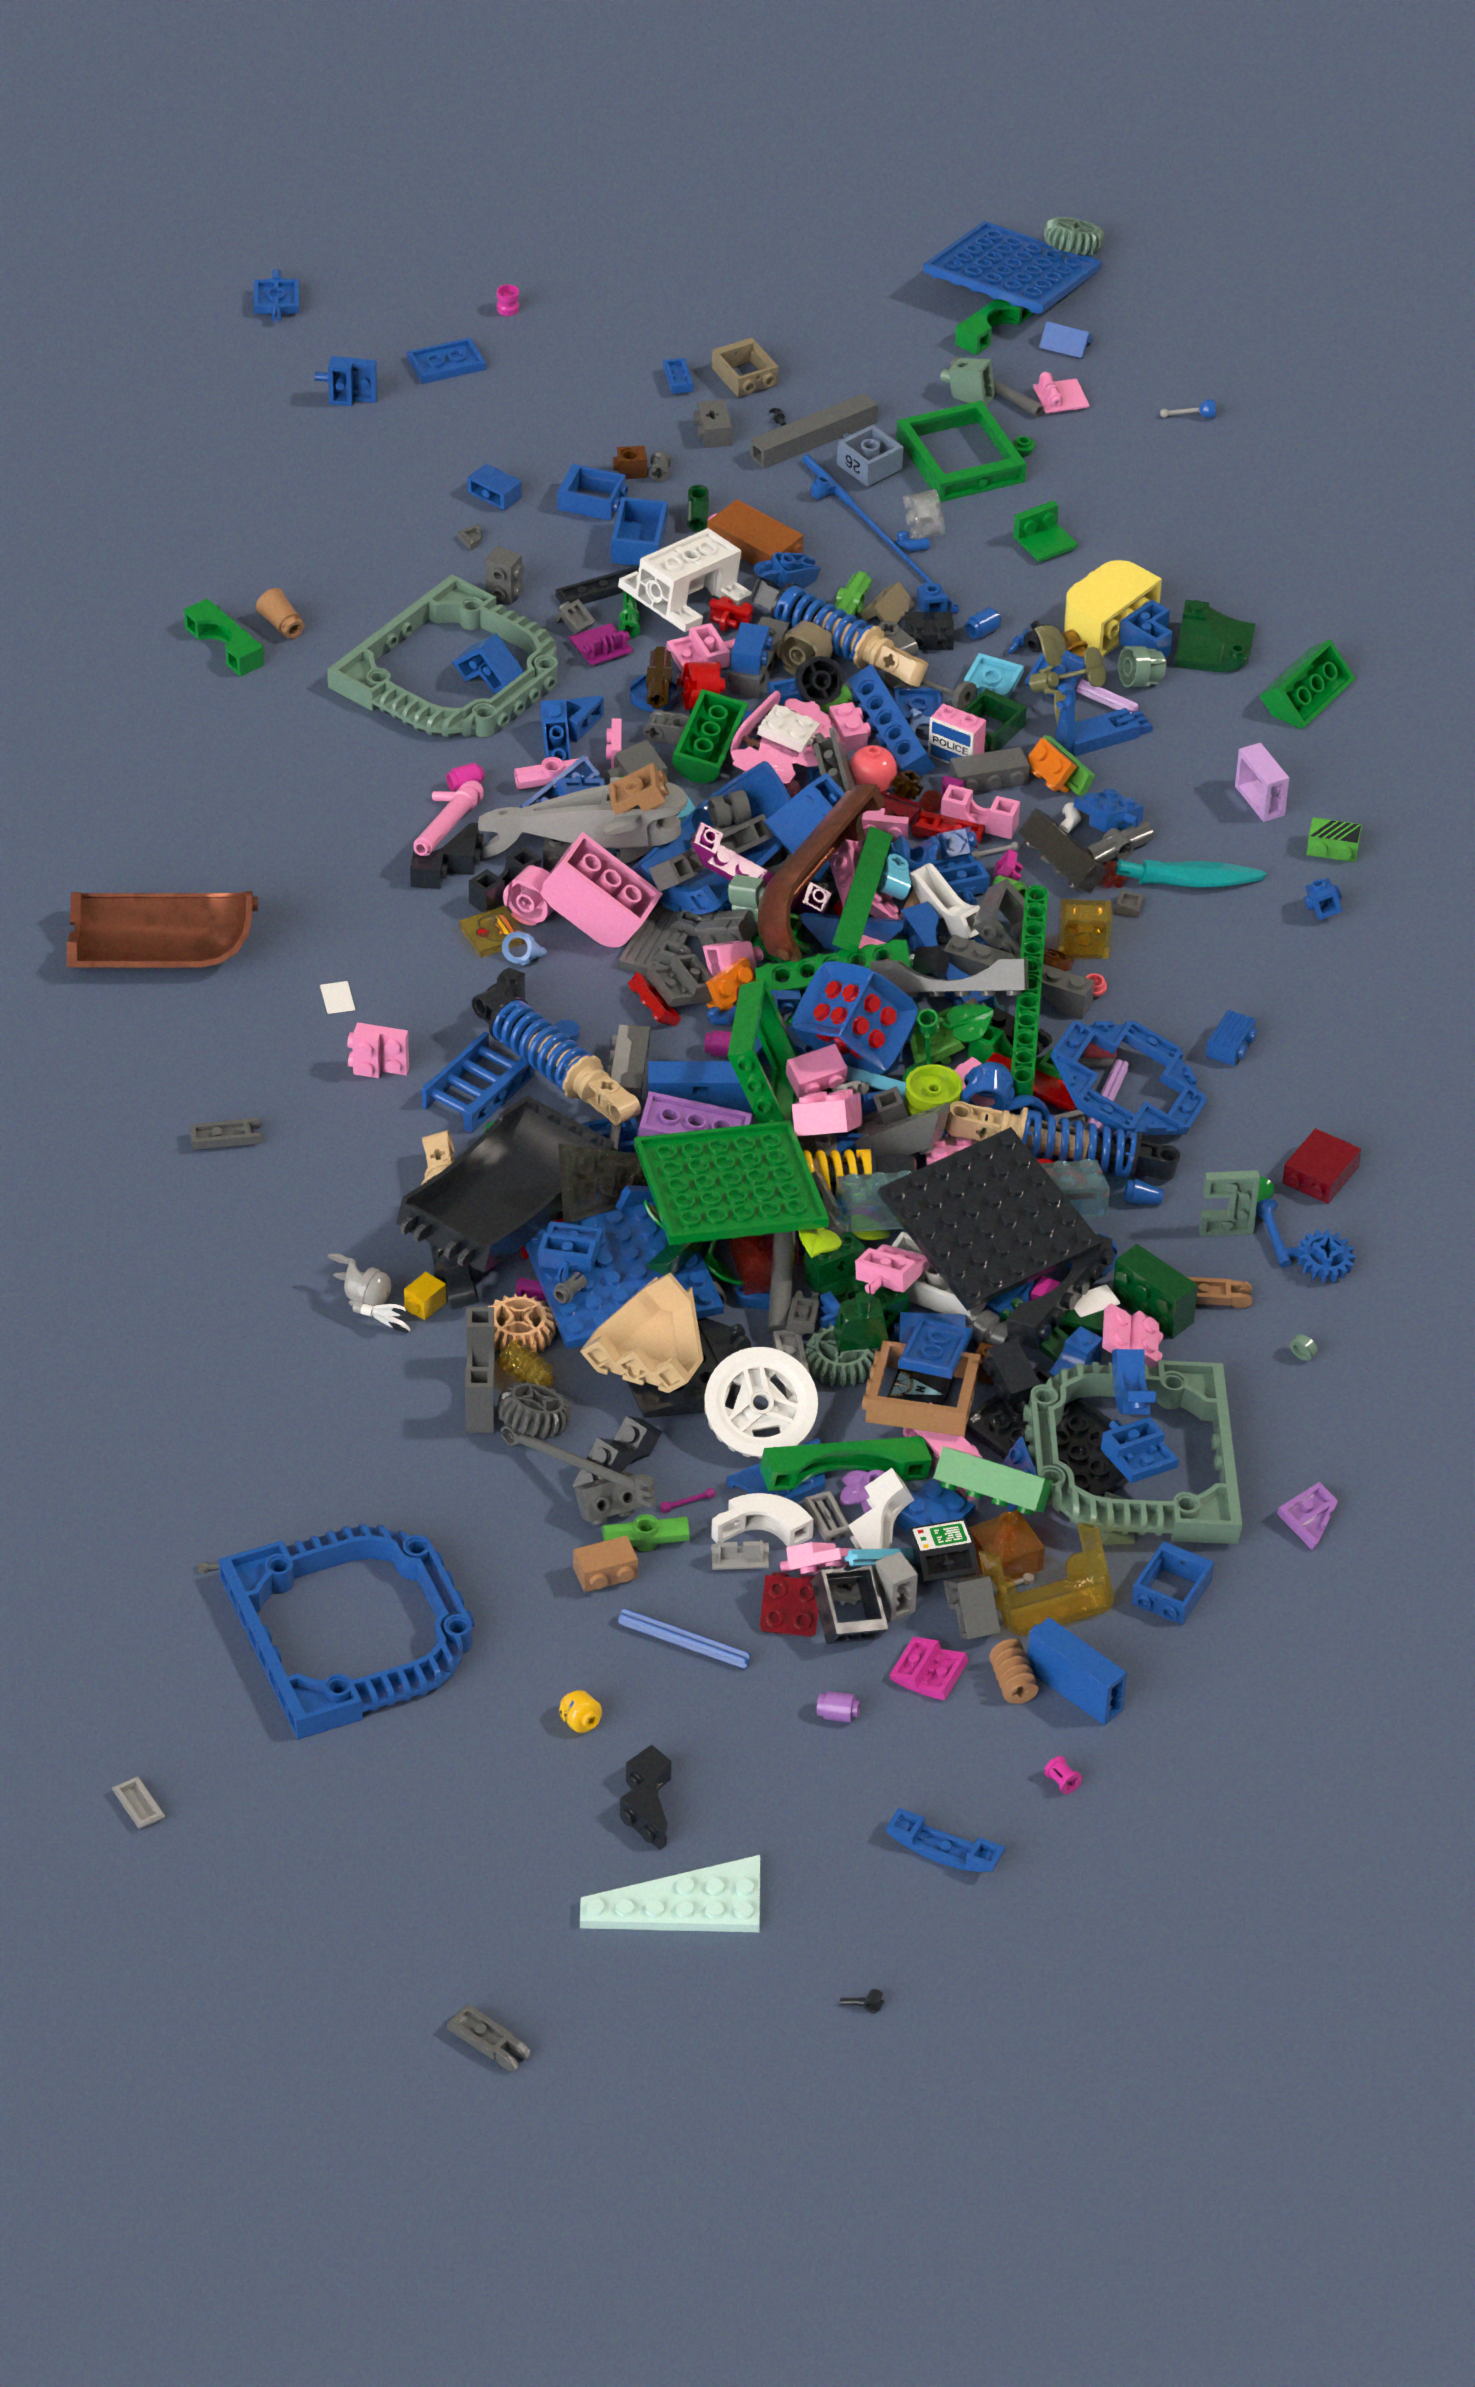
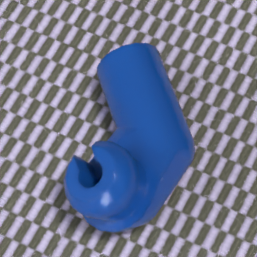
[896,530,930,551]
[707,1005,736,1025]

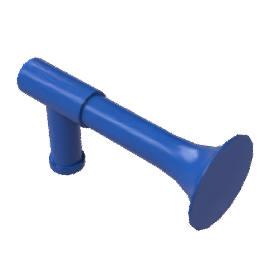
[1255,1199,1298,1268]

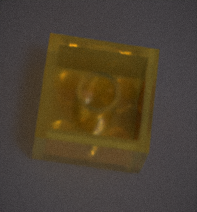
[1058,899,1112,959]

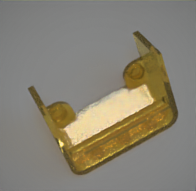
[979,1522,1114,1636]

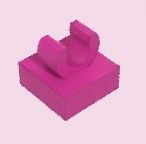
[992,848,1023,881]

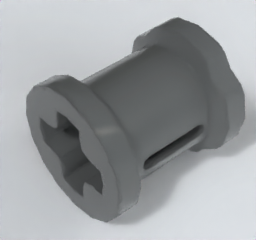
[649,451,671,482]

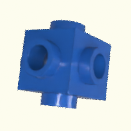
[1304,878,1343,920]

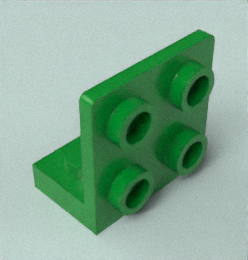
[1013,500,1078,562]

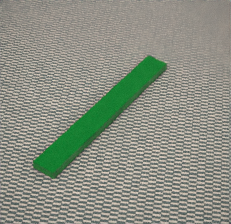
[832,826,893,954]

